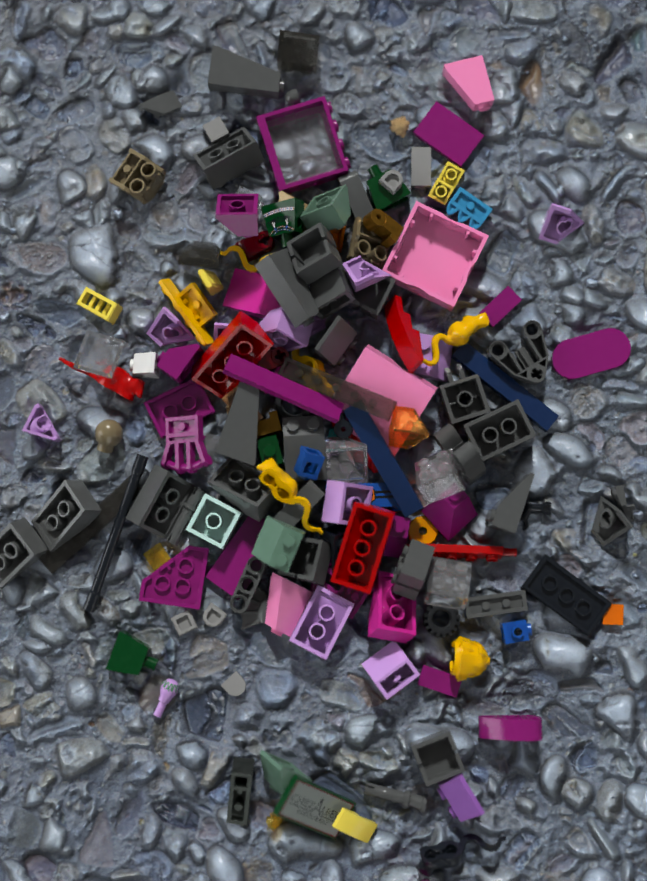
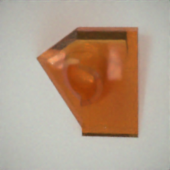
[389,405,430,449]

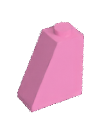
[442,55,495,112]
[265,572,313,637]

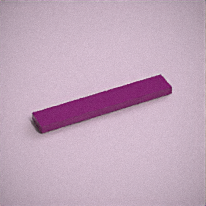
[223,354,344,423]

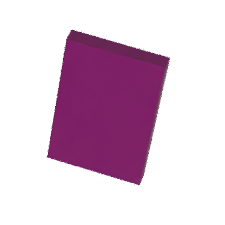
[413,101,484,168]
[144,380,216,439]

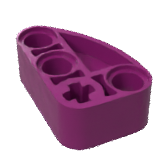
[478,715,542,741]

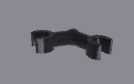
[520,502,552,530]

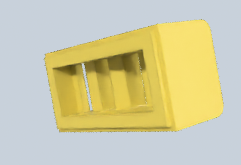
[198,269,224,296]
[76,287,123,324]

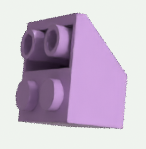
[362,641,420,699]

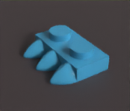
[447,187,493,229]

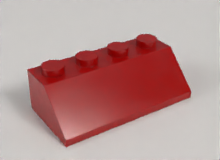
[191,311,274,399]
[330,502,397,594]

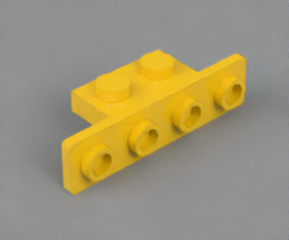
[158,278,218,347]

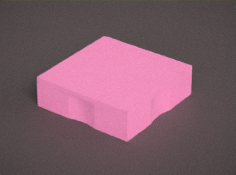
[382,201,489,312]
[333,345,438,456]

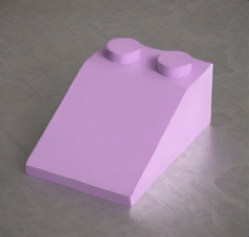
[289,585,354,660]

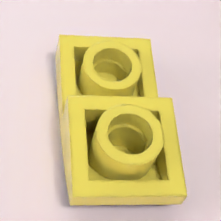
[428,161,465,205]
[332,807,378,843]

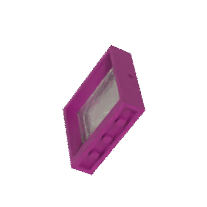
[256,96,351,194]

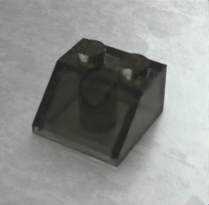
[277,30,320,75]

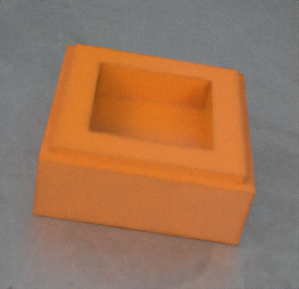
[601,604,624,625]

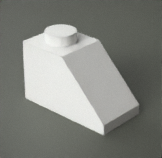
[130,352,160,379]

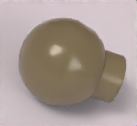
[95,419,123,453]

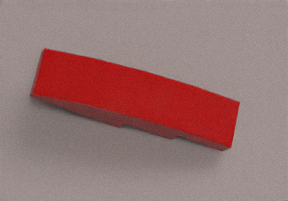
[384,295,424,373]

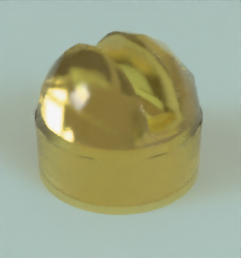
[266,812,283,831]

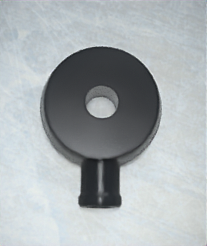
[334,413,353,439]

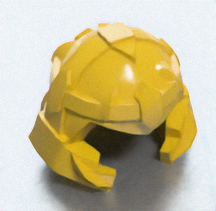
[449,636,490,682]

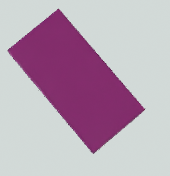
[479,286,522,328]
[417,664,462,698]

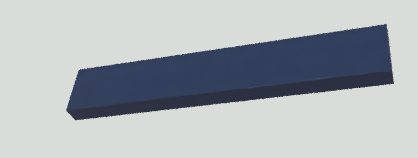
[451,343,559,433]
[343,400,424,518]

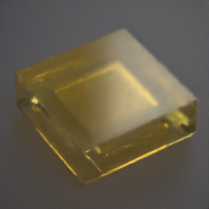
[143,542,171,571]

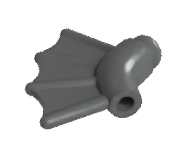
[240,582,268,630]

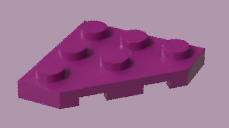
[139,546,210,610]

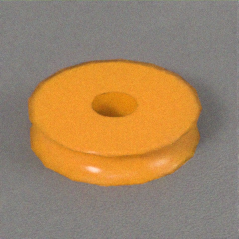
[408,516,438,544]

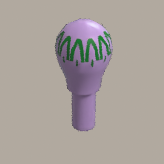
[154,679,179,718]

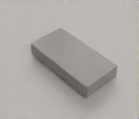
[411,147,431,188]

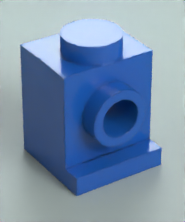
[294,446,325,480]
[499,619,532,644]

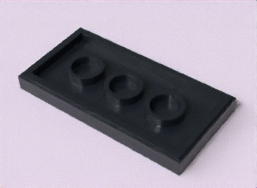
[521,554,612,636]

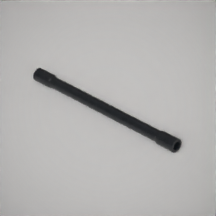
[83,454,149,612]

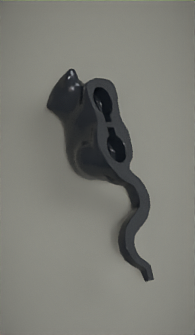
[416,834,506,877]

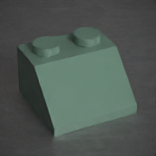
[300,184,351,231]
[251,515,306,573]
[260,750,312,797]

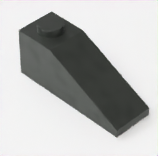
[226,757,255,825]

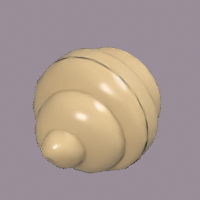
[390,116,409,138]

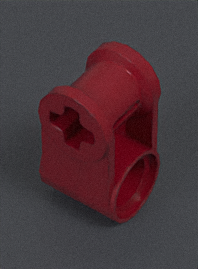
[235,231,275,263]
[256,347,289,371]

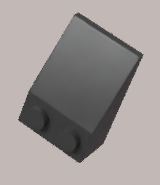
[282,415,327,483]
[207,458,278,522]
[485,473,535,534]
[31,480,102,552]
[0,517,49,590]

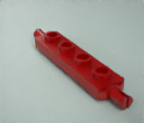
[406,544,517,562]

